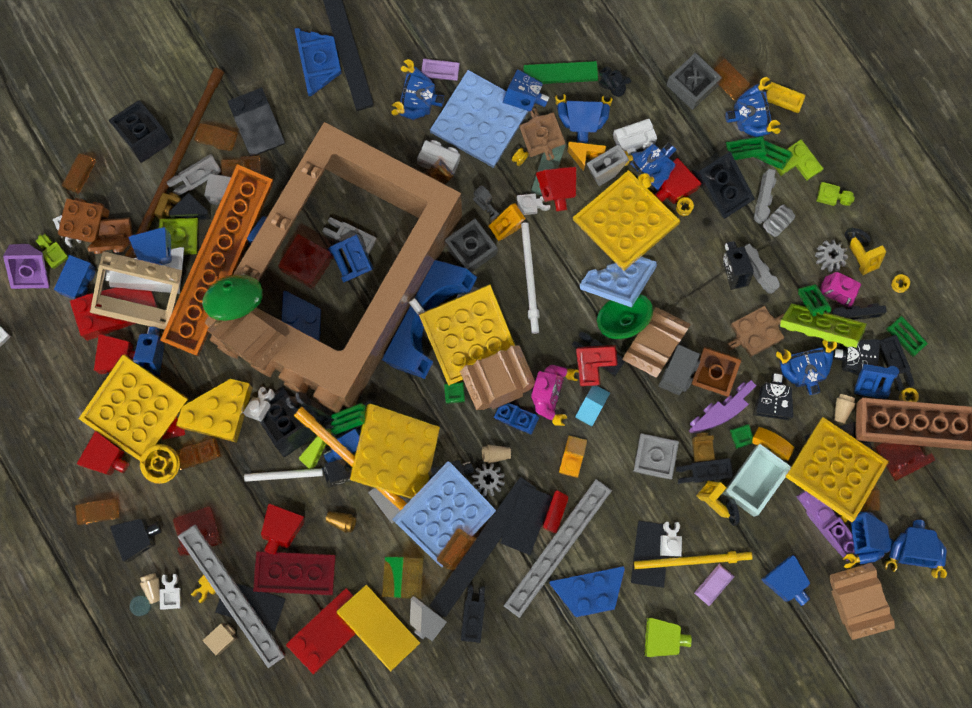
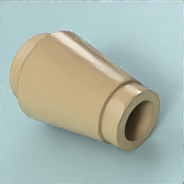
[834,394,855,424]
[482,444,511,464]
[140,573,160,604]

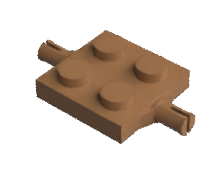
[519,108,565,161]
[727,306,785,357]

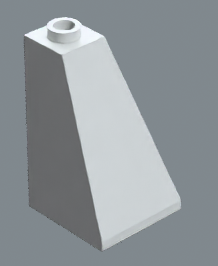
[106,247,184,294]

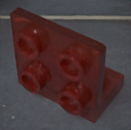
[875,443,935,481]
[173,507,222,557]

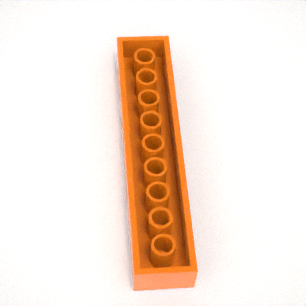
[160,164,273,357]

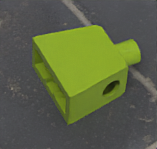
[644,618,692,657]

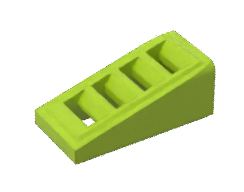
[299,428,332,469]

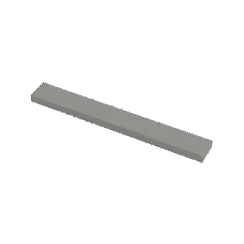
[504,479,612,618]
[178,524,285,668]

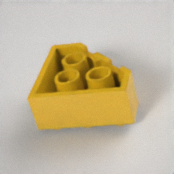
[176,379,253,443]

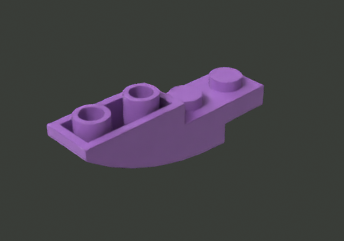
[689,380,757,433]
[796,490,856,561]

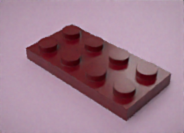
[253,551,336,595]

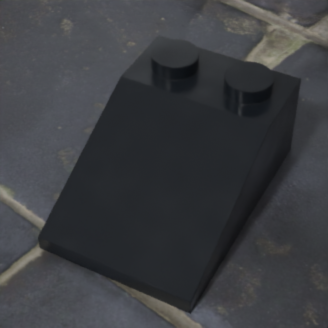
[227,88,285,158]
[109,100,172,163]
[691,149,755,219]
[259,387,316,458]

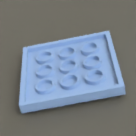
[430,70,529,168]
[392,461,496,567]

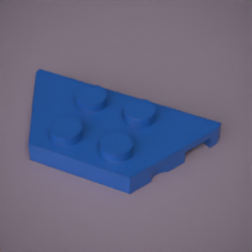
[295,28,341,96]
[282,291,321,342]
[549,566,625,617]

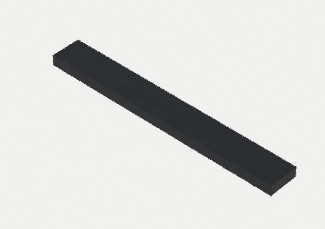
[323,0,374,112]
[429,477,536,618]

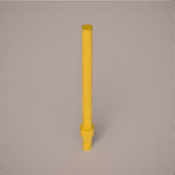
[634,551,752,569]

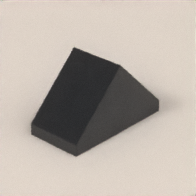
[169,193,211,220]

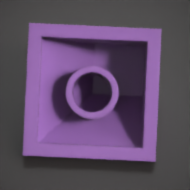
[3,244,50,289]

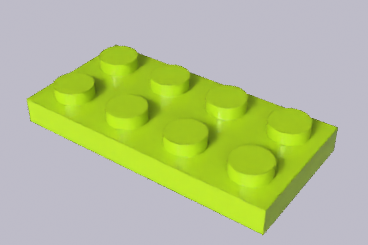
[780,303,867,348]

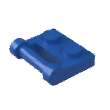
[328,234,374,283]
[854,364,899,399]

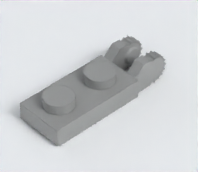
[167,154,221,196]
[754,169,776,224]
[322,218,377,256]
[745,244,780,293]

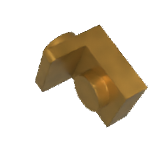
[155,193,181,219]
[692,433,715,463]

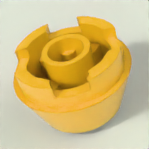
[140,444,180,484]

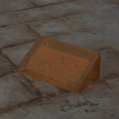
[714,59,750,101]
[62,154,96,194]
[425,158,454,185]
[437,528,476,571]

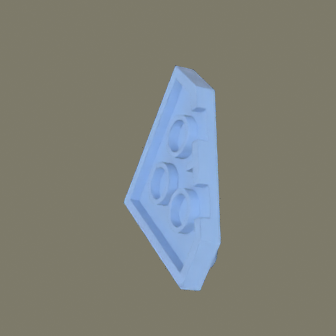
[580,257,657,307]

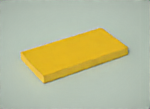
[336,585,420,671]

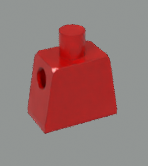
[654,158,701,204]
[536,167,576,212]
[94,335,135,374]
[77,431,129,476]
[261,504,305,555]

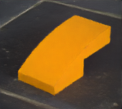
[752,427,795,461]

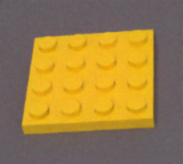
[573,170,680,271]
[418,284,515,385]
[79,355,189,461]
[350,404,440,499]
[786,417,889,522]

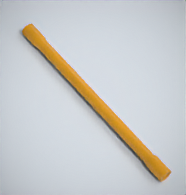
[294,407,407,510]

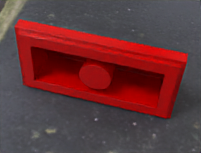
[543,491,568,533]

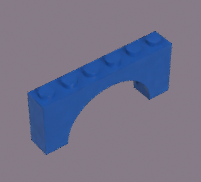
[382,260,477,379]

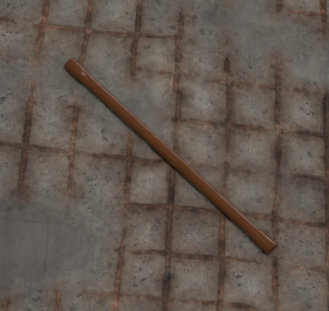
[125,68,224,258]

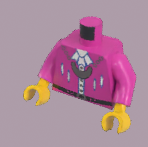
[531,365,579,426]

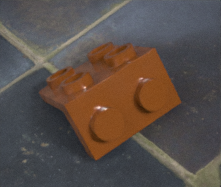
[58,198,110,243]
[88,217,133,254]

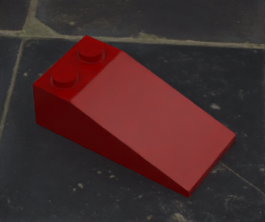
[70,288,157,341]
[286,588,356,674]

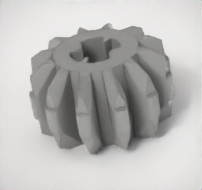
[763,205,795,237]
[815,240,848,272]
[472,463,505,497]

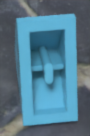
[575,385,610,426]

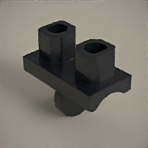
[598,66,631,97]

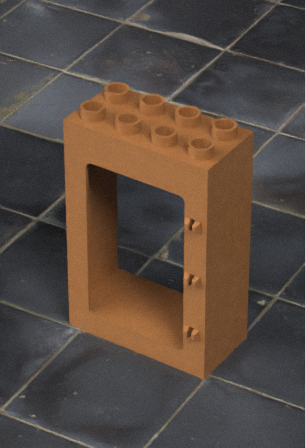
[205,122,462,413]

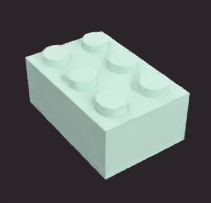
[722,444,791,517]

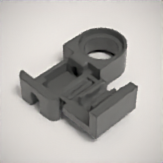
[473,185,499,223]

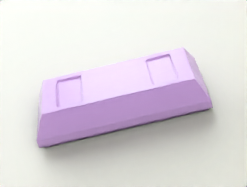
[422,59,460,81]
[694,563,735,606]

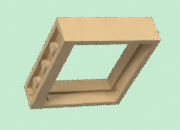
[90,251,182,330]

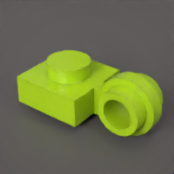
[816,182,855,206]
[36,234,68,269]

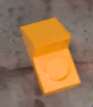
[567,142,606,171]
[489,203,526,241]
[559,435,587,478]

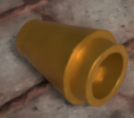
[326,511,356,533]

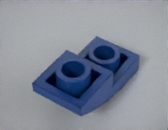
[494,403,539,434]

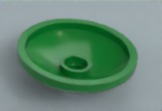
[202,274,263,321]
[597,294,653,339]

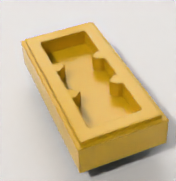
[766,82,806,113]

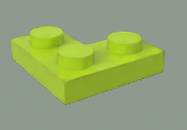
[773,139,823,181]

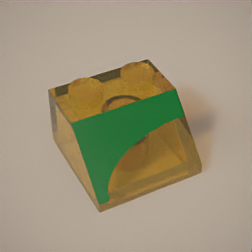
[382,557,424,599]

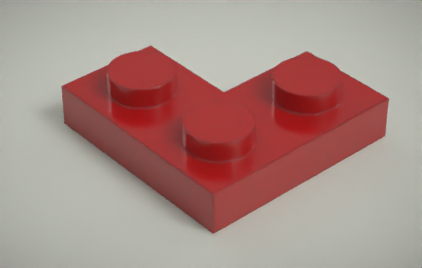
[576,345,618,386]

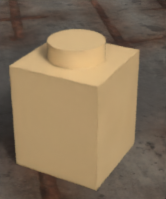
[202,624,237,655]

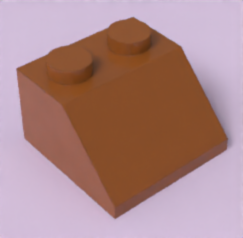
[692,346,741,397]

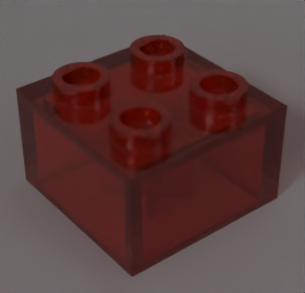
[278,234,333,290]

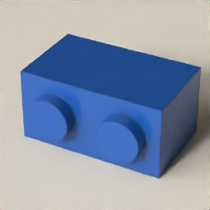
[54,255,95,299]

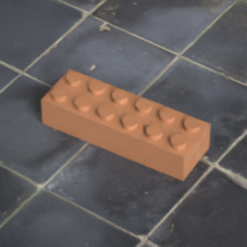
[856,398,972,450]

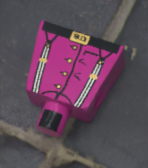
[820,272,861,308]

